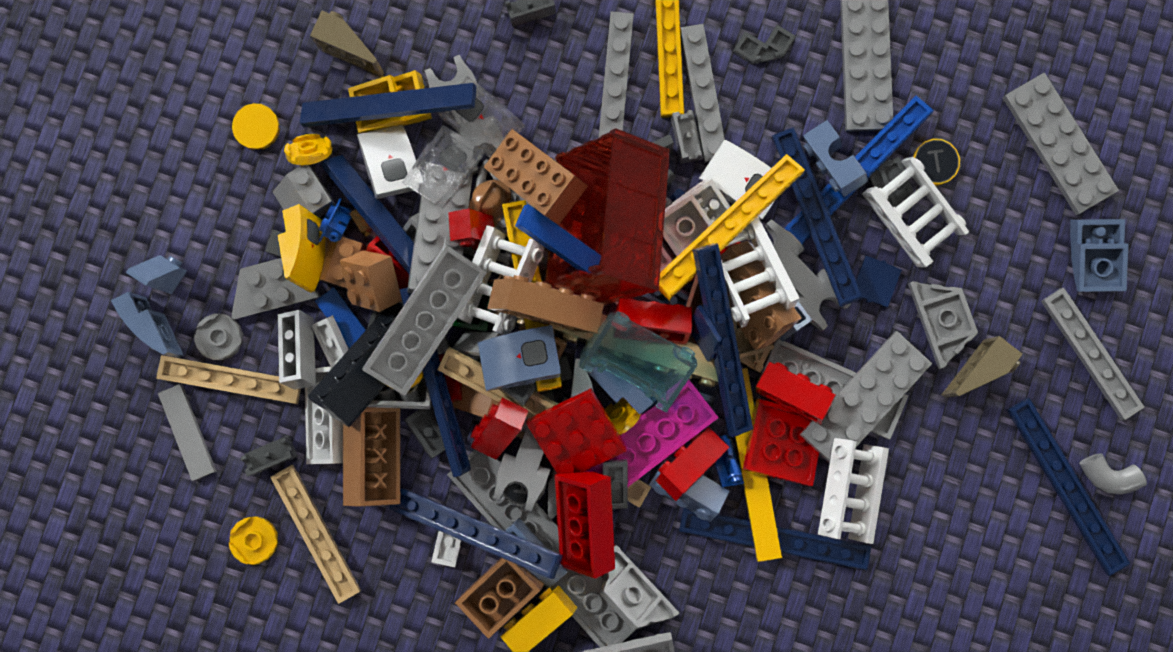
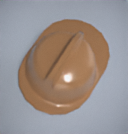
[469,180,511,228]

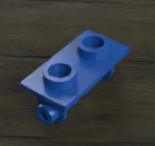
[319,198,352,242]
[714,435,744,487]

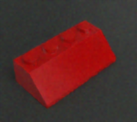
[555,472,615,579]

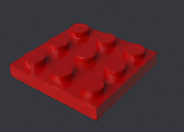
[526,388,627,474]
[742,399,819,487]

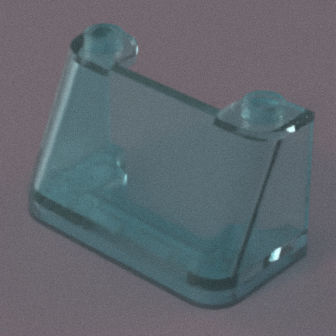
[580,311,698,413]

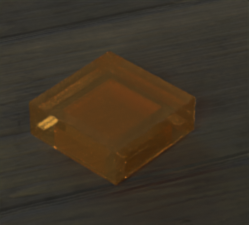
[349,209,373,237]

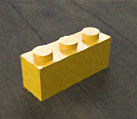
[500,585,577,652]

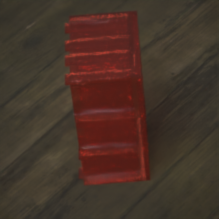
[543,128,670,305]

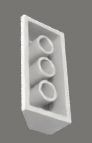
[305,366,343,464]

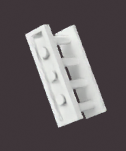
[862,157,969,267]
[721,217,800,328]
[457,225,545,335]
[818,438,889,544]

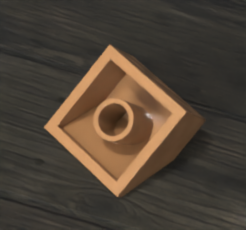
[319,237,367,290]

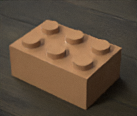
[455,558,544,639]

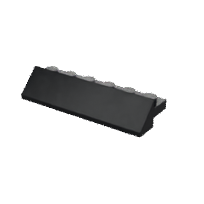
[308,297,404,427]

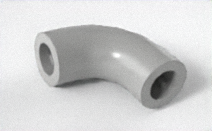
[1079,454,1147,495]

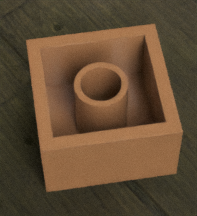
[340,250,402,312]

